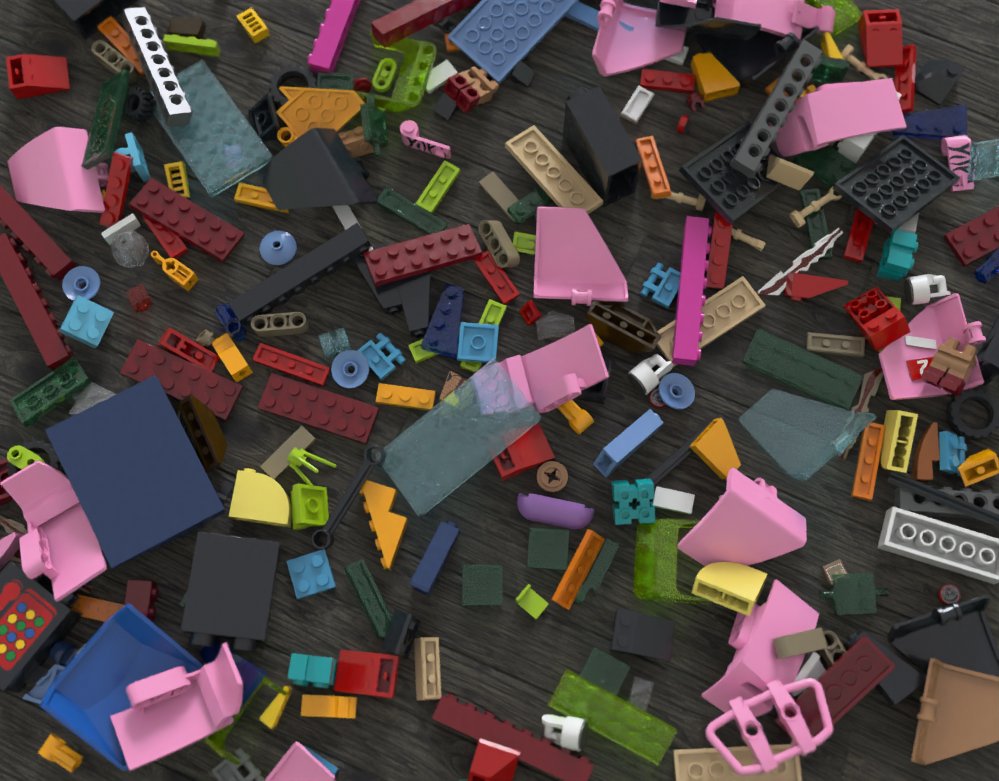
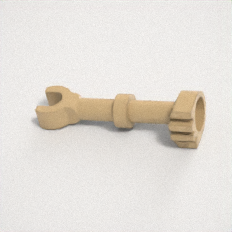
[841,44,888,80]
[790,187,842,228]
[651,192,706,211]
[711,228,766,251]

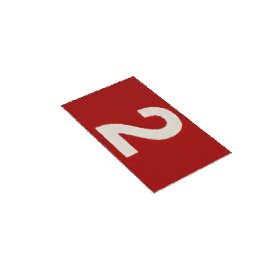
[906,357,933,381]

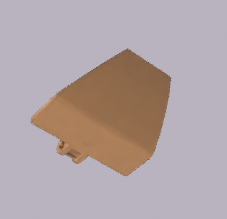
[911,658,999,766]

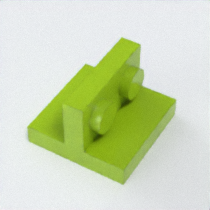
[291,484,329,530]

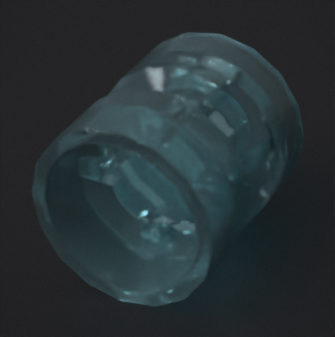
[318,327,351,358]

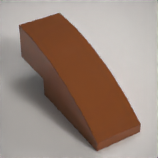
[911,422,940,484]

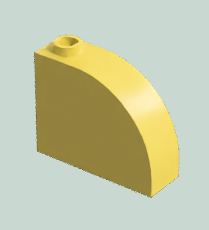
[880,410,918,473]
[229,468,292,528]
[692,562,767,616]

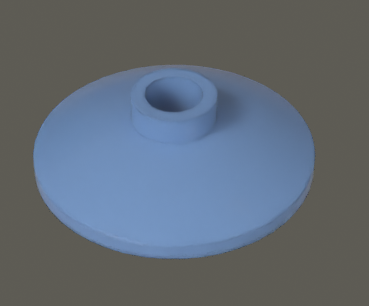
[260,231,297,266]
[62,266,100,301]
[331,350,369,388]
[659,373,695,409]

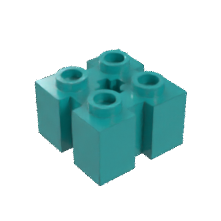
[877,229,918,282]
[611,479,655,525]
[288,653,338,689]

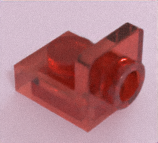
[126,283,153,312]

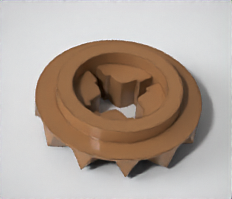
[537,461,568,493]

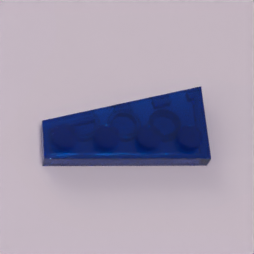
[893,105,967,139]
[421,283,465,358]
[199,639,267,706]

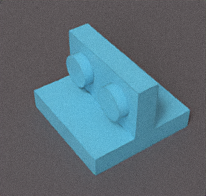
[111,132,150,182]

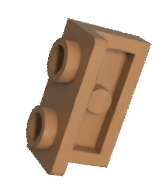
[338,126,375,158]

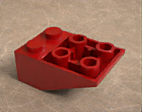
[858,9,903,68]
[6,54,71,99]
[844,286,911,351]
[486,423,555,482]
[334,650,400,699]

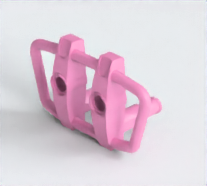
[706,678,833,776]

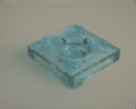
[967,139,999,181]

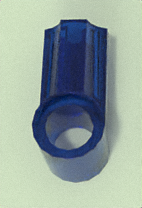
[974,249,999,284]
[214,303,246,341]

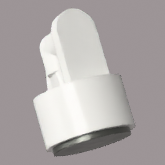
[904,274,951,305]
[628,354,674,395]
[542,714,589,751]

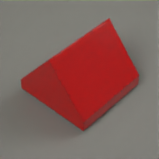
[519,300,543,326]

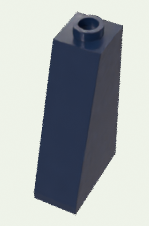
[410,521,460,597]

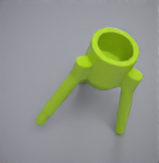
[286,447,337,486]

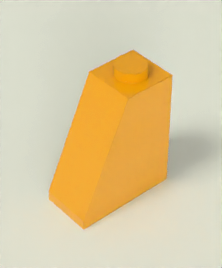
[691,53,740,102]
[689,418,741,479]

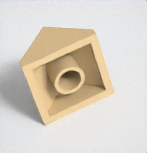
[766,154,814,190]

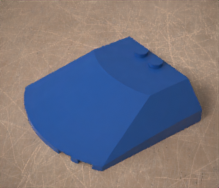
[39,603,203,771]

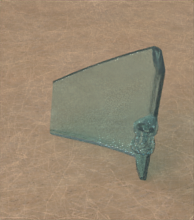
[738,389,877,481]

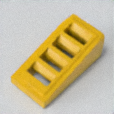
[237,8,270,44]
[820,32,845,73]
[164,161,190,198]
[260,686,292,729]

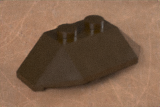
[585,300,661,353]
[177,395,228,473]

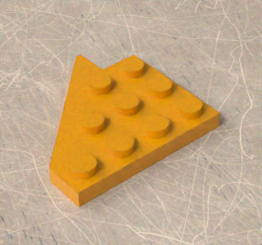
[276,86,367,138]

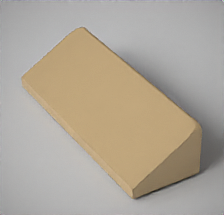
[414,637,441,701]

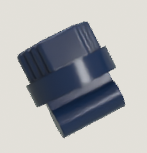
[49,641,78,666]

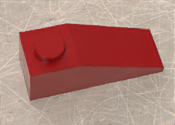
[784,273,848,301]
[156,328,220,372]

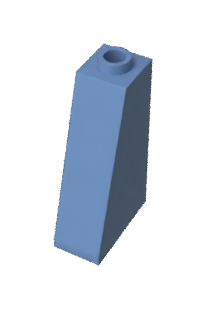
[593,409,664,478]

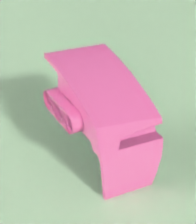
[769,78,907,157]
[472,324,609,415]
[1,461,107,602]
[702,579,819,720]
[110,643,243,771]

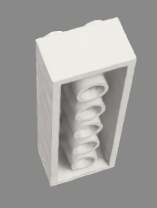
[877,507,999,584]

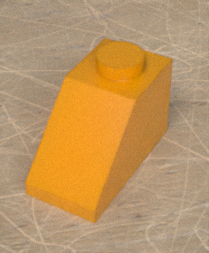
[958,449,999,487]

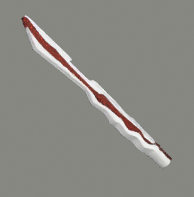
[758,228,843,296]

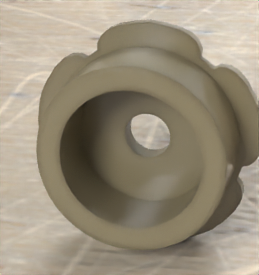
[196,329,214,347]

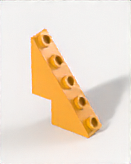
[360,480,408,571]

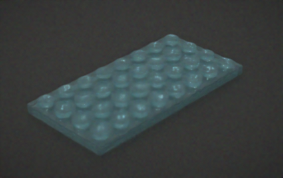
[149,59,273,198]
[375,358,543,517]

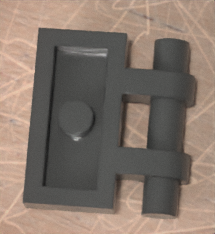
[211,748,265,781]

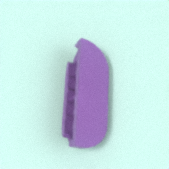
[517,493,595,530]

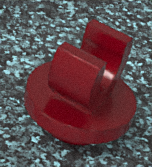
[354,76,372,95]
[685,92,704,112]

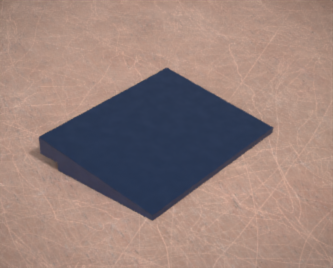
[45,375,225,569]

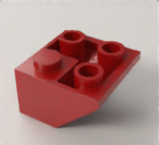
[468,739,520,781]

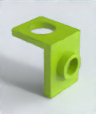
[515,584,549,619]

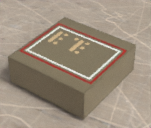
[821,559,849,585]

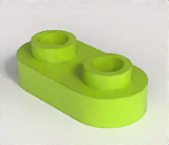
[372,58,397,93]
[7,445,45,470]

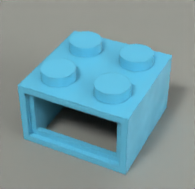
[59,295,114,348]

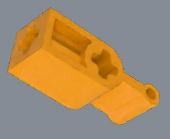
[151,250,199,292]
[211,333,253,383]
[301,695,357,718]

